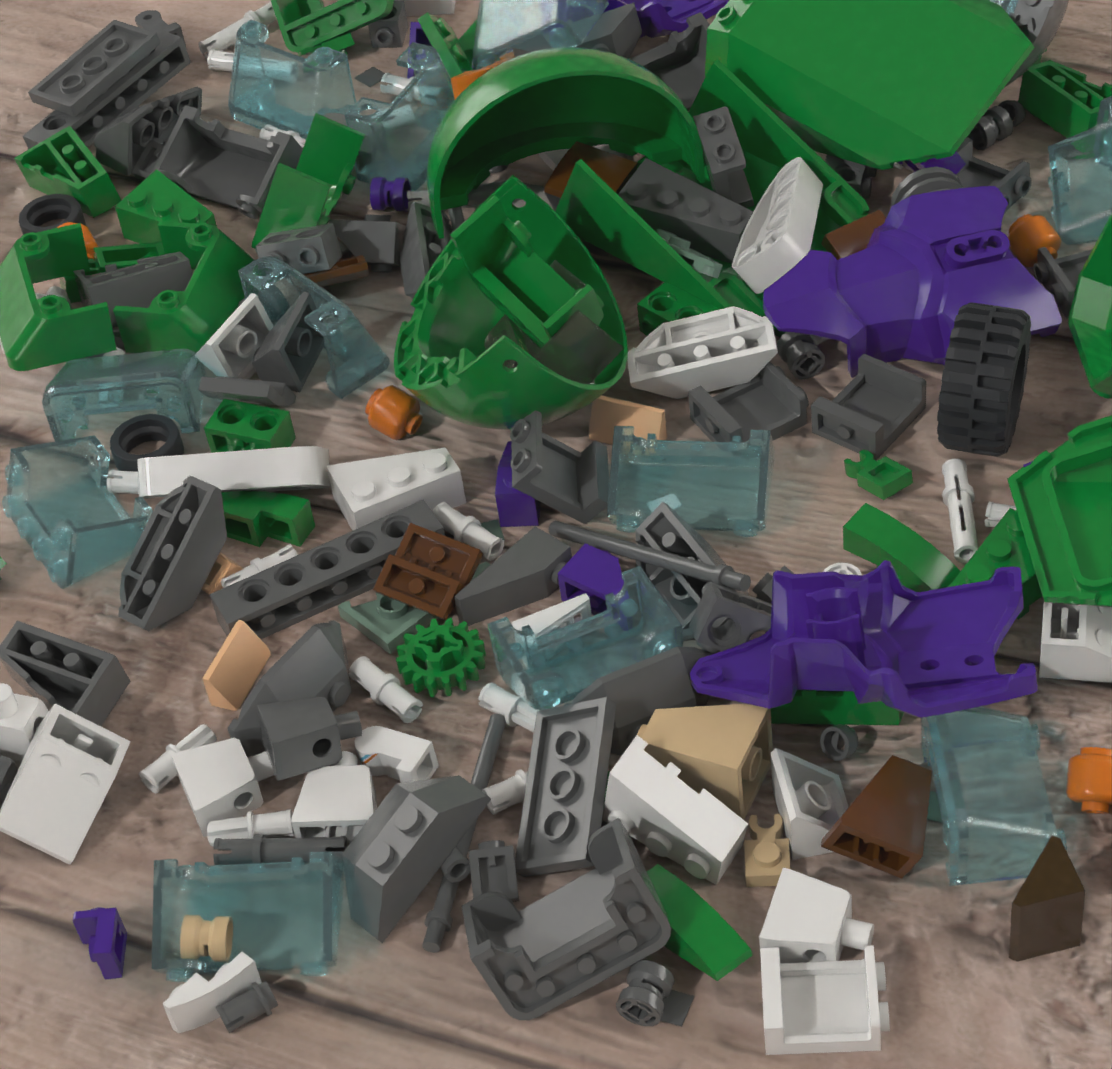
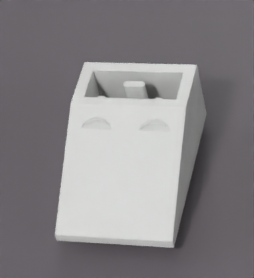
[1039,602,1112,683]
[0,704,131,865]

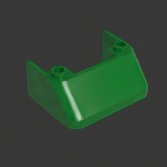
[271,0,394,53]
[251,113,366,249]
[450,195,605,372]
[113,221,263,358]
[0,223,117,371]

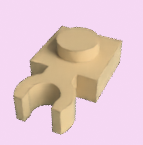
[744,814,790,887]

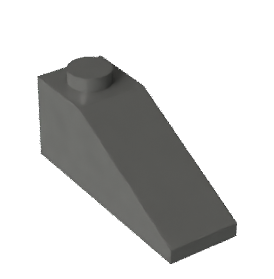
[454,526,572,626]

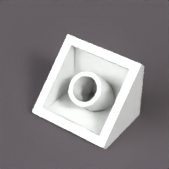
[194,293,274,379]
[770,748,849,860]

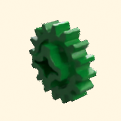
[396,618,486,697]

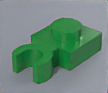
[844,450,913,500]

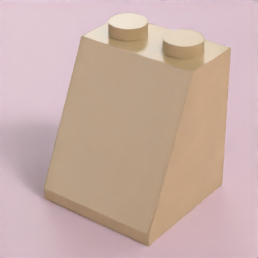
[637,704,773,820]

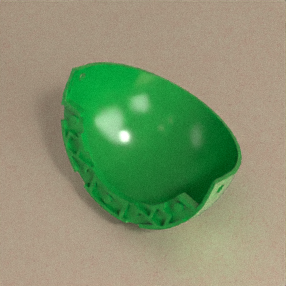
[427,47,705,239]
[394,175,628,430]

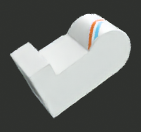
[354,726,439,783]

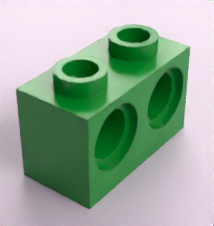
[637,281,720,336]
[204,398,296,453]

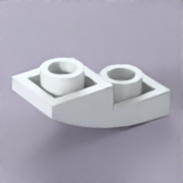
[162,952,262,1034]

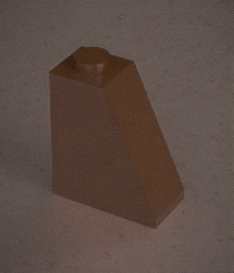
[821,755,932,879]

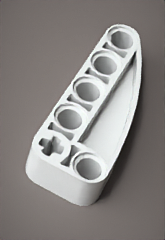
[732,157,823,294]
[137,446,331,498]

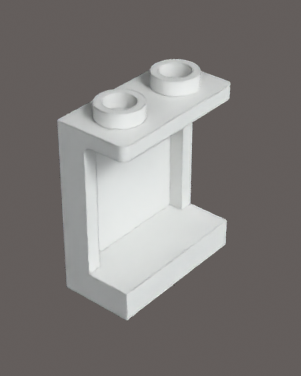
[760,945,890,1055]

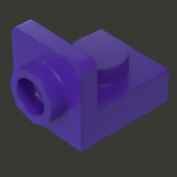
[72,907,127,980]

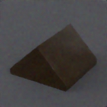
[1009,835,1085,962]

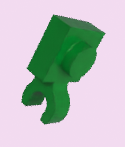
[298,33,355,72]

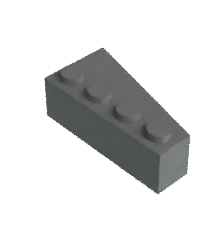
[618,158,753,263]

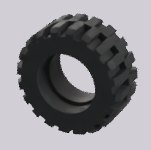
[937,302,1031,457]

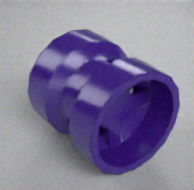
[370,177,411,211]

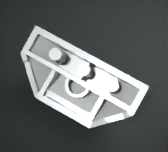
[627,306,778,399]

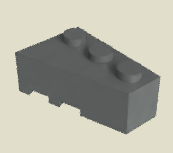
[73,252,193,328]
[0,621,131,726]

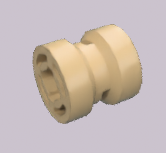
[180,915,233,962]

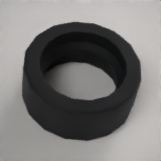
[19,194,86,235]
[110,414,184,472]

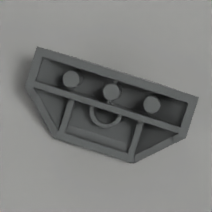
[511,2,642,59]
[399,201,453,299]
[118,476,227,631]
[636,502,749,641]
[228,620,352,757]
[563,646,713,756]
[342,775,491,943]

